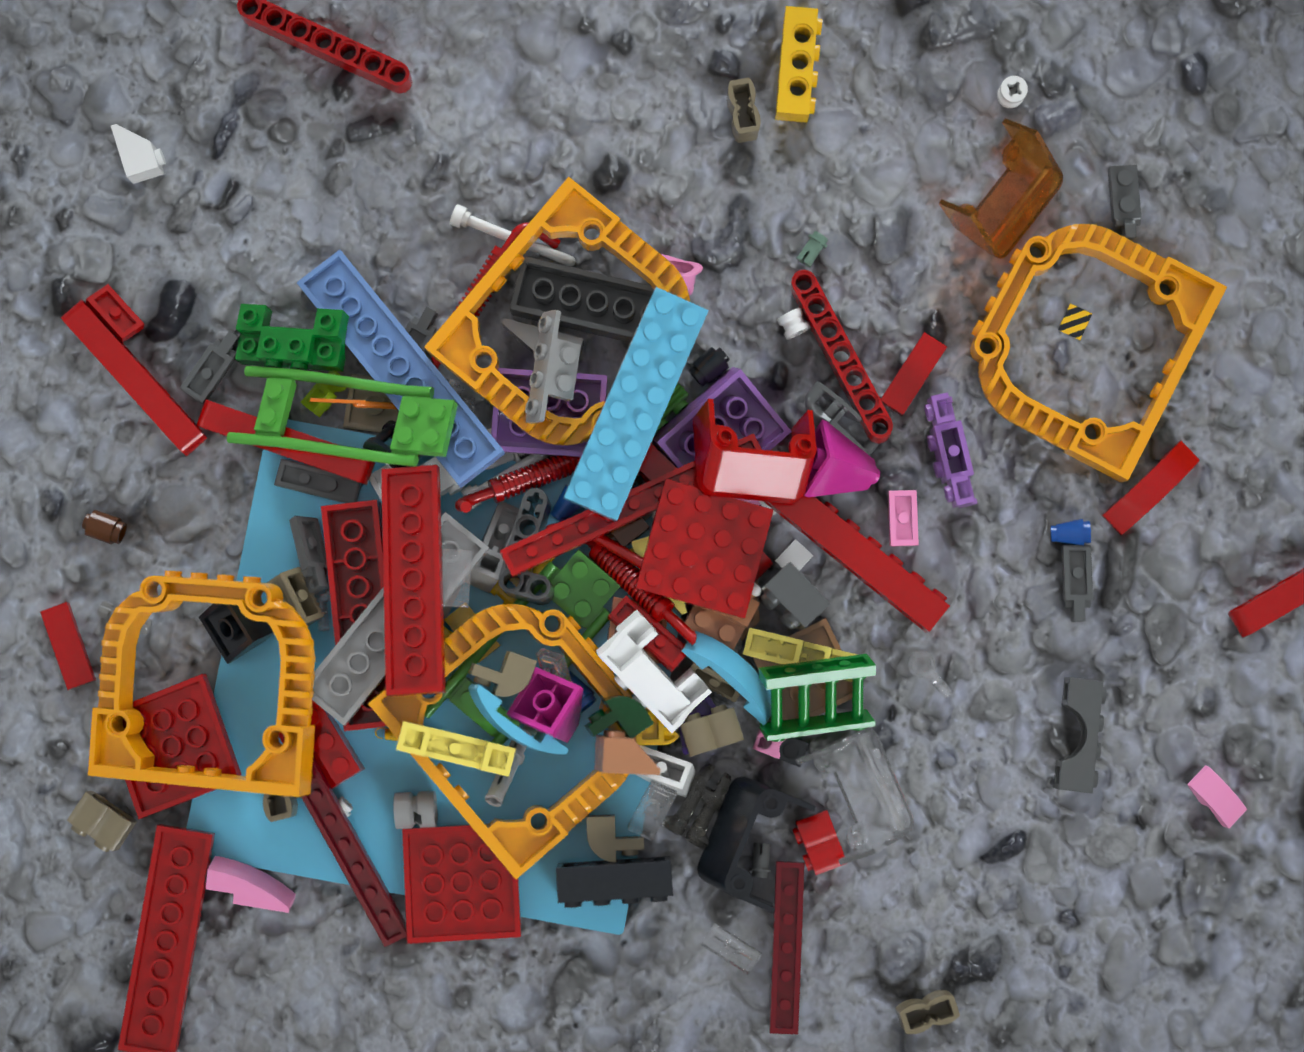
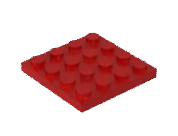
[635,479,774,619]
[122,674,242,819]
[402,824,521,944]

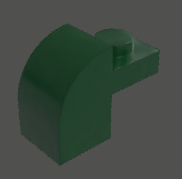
[585,696,654,738]

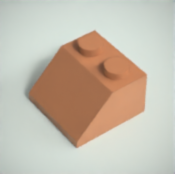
[594,730,660,775]

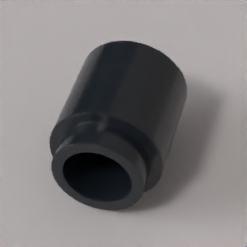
[688,347,730,387]

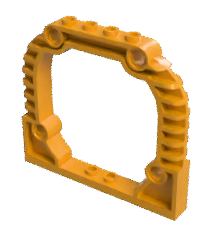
[424,177,690,446]
[970,224,1227,483]
[88,570,316,797]
[368,604,637,879]

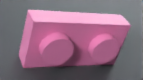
[888,490,919,547]

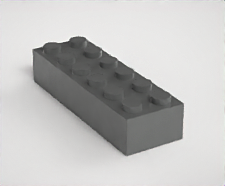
[510,256,654,343]

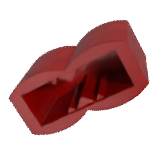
[792,810,848,875]

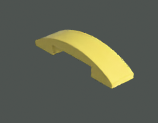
[396,721,516,777]

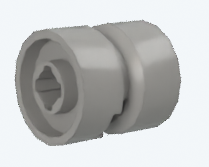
[393,791,438,829]

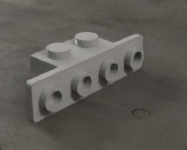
[525,310,581,424]

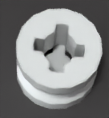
[997,76,1028,108]
[777,308,811,340]

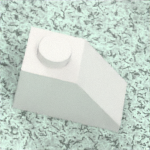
[111,124,166,184]
[635,745,696,797]

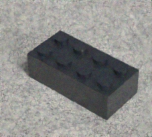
[556,856,673,908]

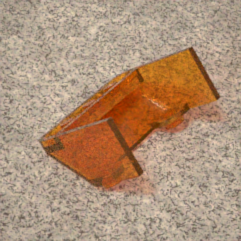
[938,118,1063,259]

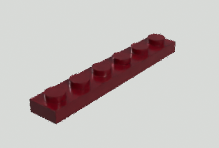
[769,861,805,1035]

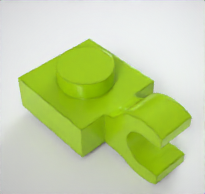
[300,371,346,418]

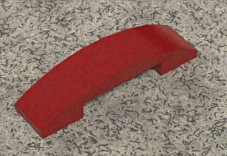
[1102,440,1200,535]

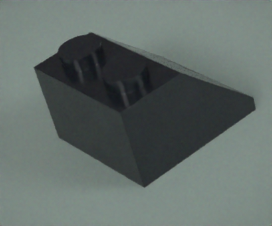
[199,603,274,664]

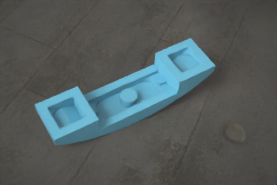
[682,631,771,725]
[468,683,569,754]

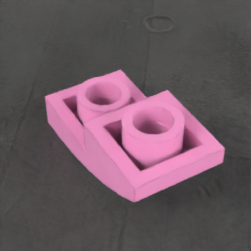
[1187,765,1247,829]

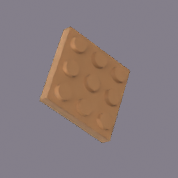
[752,618,852,720]

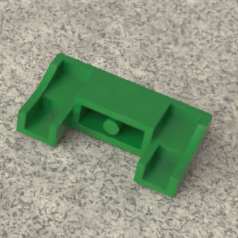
[235,304,349,372]

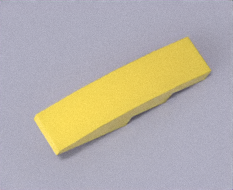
[743,627,857,682]

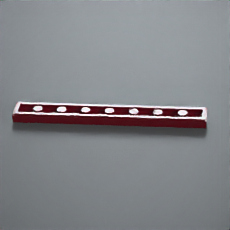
[301,756,407,947]

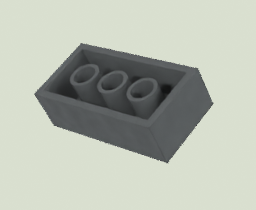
[759,562,830,632]

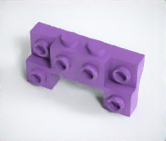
[924,392,977,508]

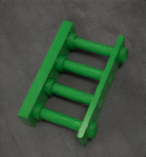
[759,654,876,742]

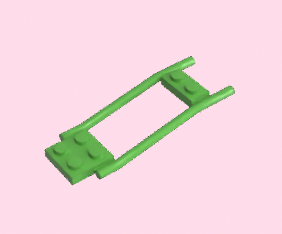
[227,366,458,466]
[425,549,620,745]

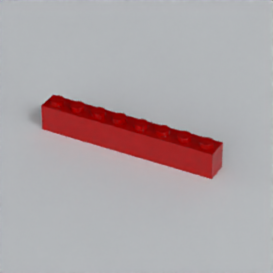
[763,496,950,633]

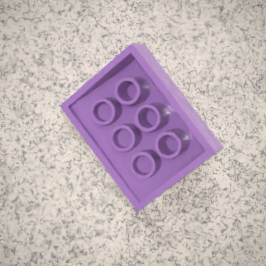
[652,367,792,468]
[491,368,608,457]

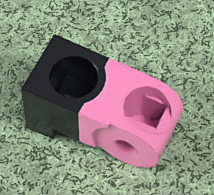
[752,729,809,767]

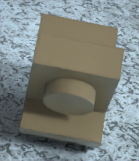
[468,651,537,697]
[586,814,644,862]

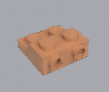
[684,594,760,650]

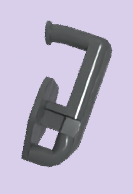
[804,381,887,456]

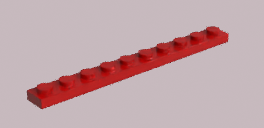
[500,433,762,577]

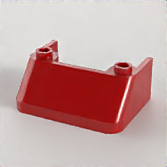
[693,399,817,504]

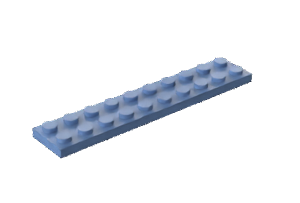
[296,250,505,488]

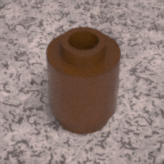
[82,510,127,545]

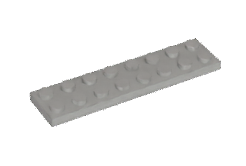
[312,512,490,726]

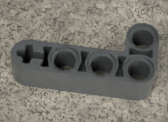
[498,488,554,605]

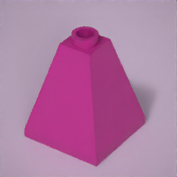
[804,420,880,497]
[506,667,583,743]

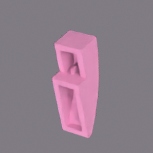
[206,856,296,913]

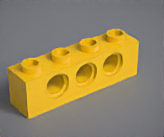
[775,6,822,123]

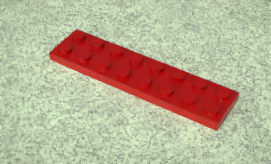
[381,465,446,697]
[118,824,215,1052]

